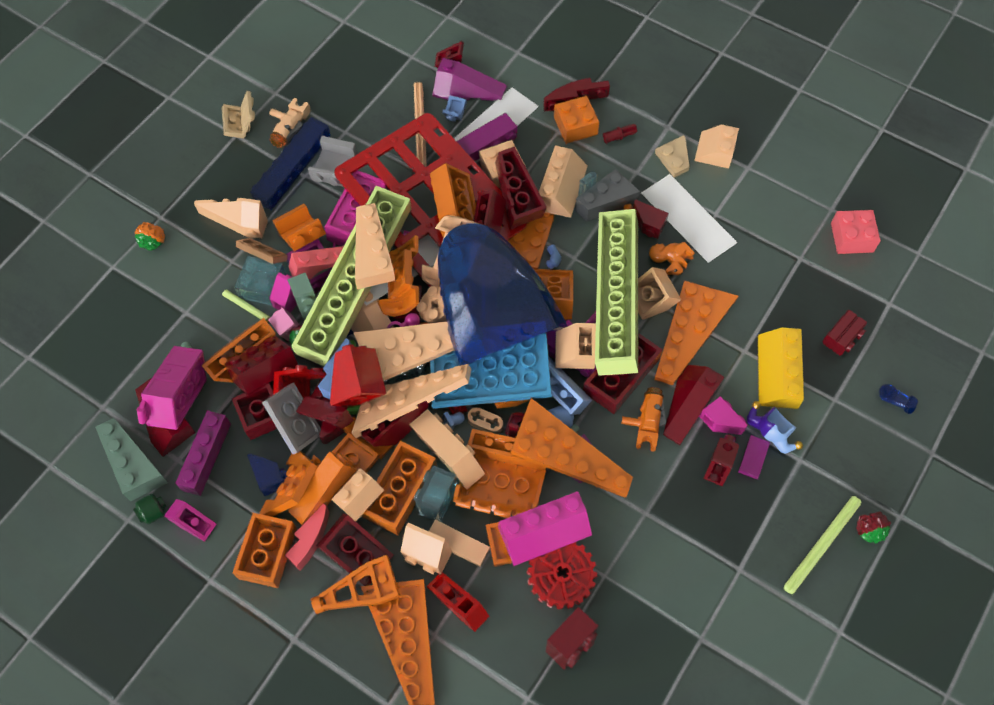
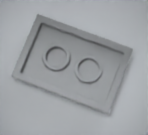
[262,383,321,454]

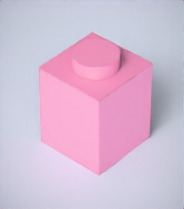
[268,308,299,341]

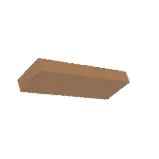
[236,238,287,264]

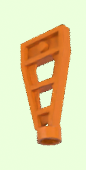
[311,555,400,614]

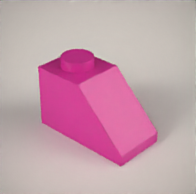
[164,499,217,542]

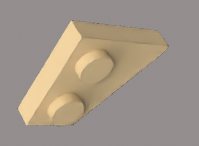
[655,136,690,178]

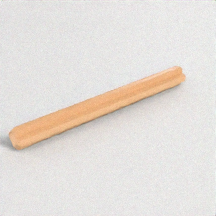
[414,82,427,167]

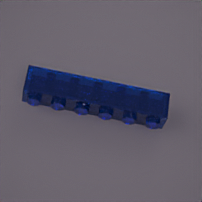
[250,117,331,210]

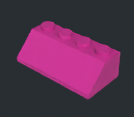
[498,491,592,566]

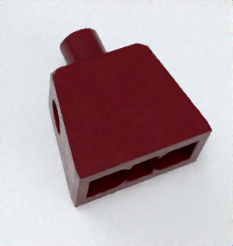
[703,435,739,486]

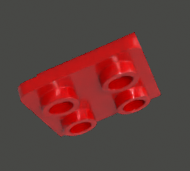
[273,365,326,399]

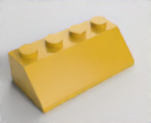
[758,328,804,409]

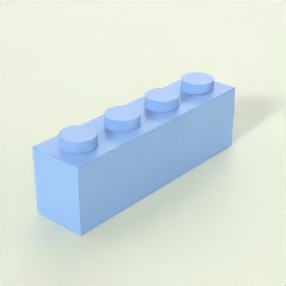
[548,356,592,415]

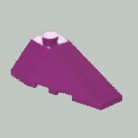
[433,58,507,100]

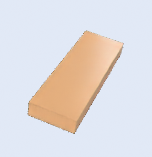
[429,519,490,567]

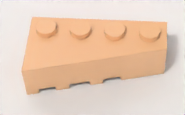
[409,409,485,490]

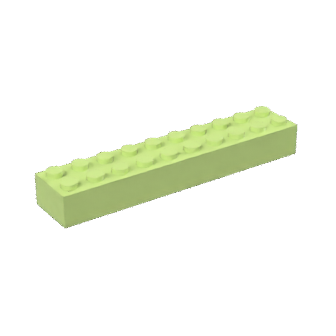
[292,186,411,366]
[595,209,638,376]

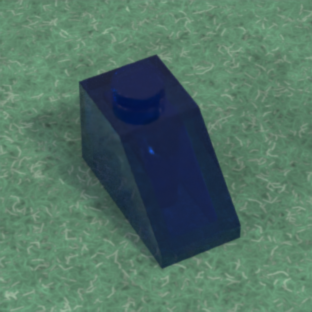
[247,454,287,496]

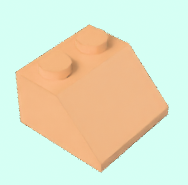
[694,125,739,168]
[638,267,681,320]
[331,468,384,521]
[401,523,452,574]

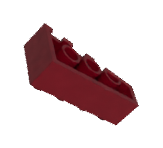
[495,146,547,229]

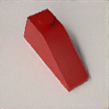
[427,572,489,632]

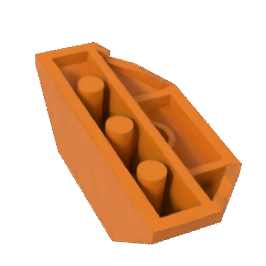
[201,318,276,383]

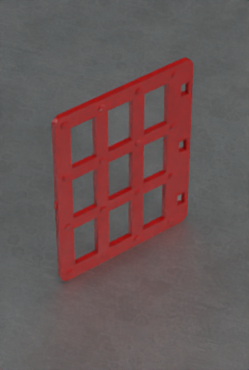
[334,113,527,287]

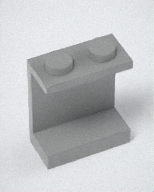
[308,136,357,187]

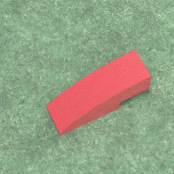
[285,504,330,571]

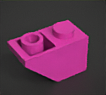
[270,272,297,313]
[700,396,748,435]

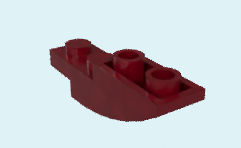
[543,78,610,112]

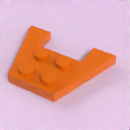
[259,451,318,517]

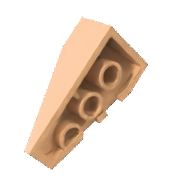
[194,198,268,238]
[351,292,394,332]

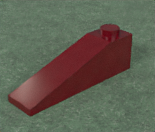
[663,365,724,445]

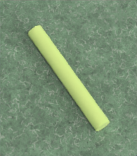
[222,289,271,322]

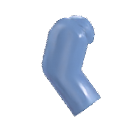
[546,244,561,269]

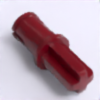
[602,124,637,144]

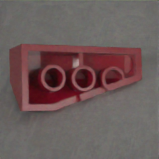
[135,378,196,457]

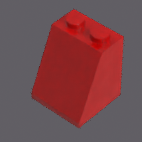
[330,344,387,406]

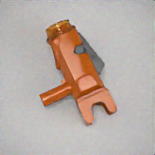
[621,387,666,452]

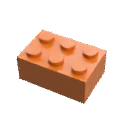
[232,513,297,588]

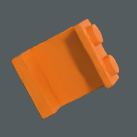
[272,204,326,252]

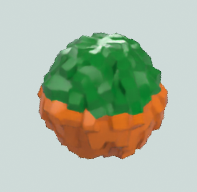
[135,222,165,251]

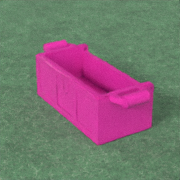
[325,170,389,247]
[136,346,207,430]

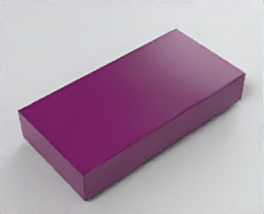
[738,435,770,479]

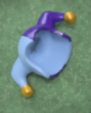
[746,401,803,454]

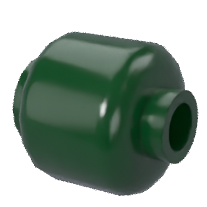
[133,494,167,524]

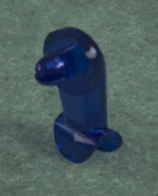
[879,384,918,414]

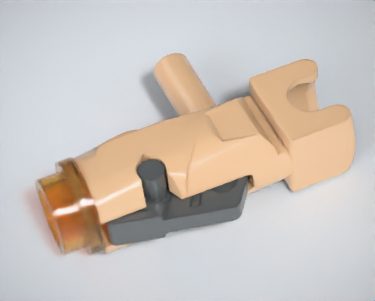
[270,98,310,148]

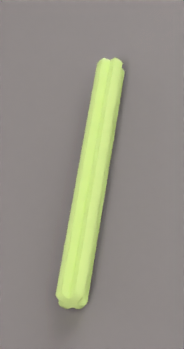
[784,496,861,594]

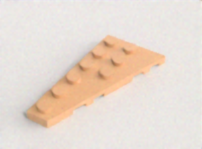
[354,318,484,381]

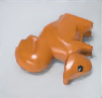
[649,242,695,275]

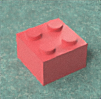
[831,210,880,254]

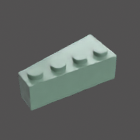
[95,418,168,501]

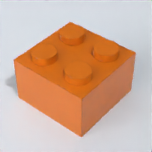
[554,96,599,144]

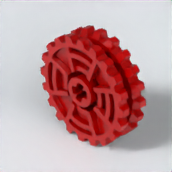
[527,542,597,610]

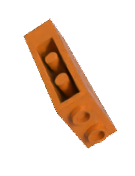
[288,452,357,525]

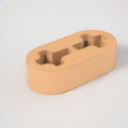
[468,407,503,434]

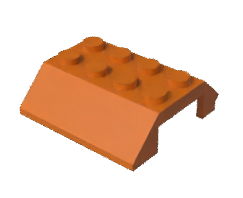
[453,429,547,518]

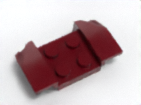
[296,378,354,429]

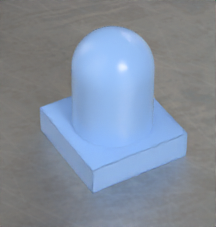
[442,411,465,430]

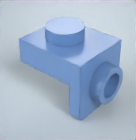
[442,95,467,122]

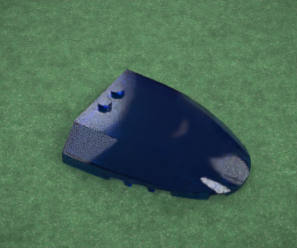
[437,223,568,366]

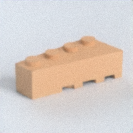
[355,203,395,290]

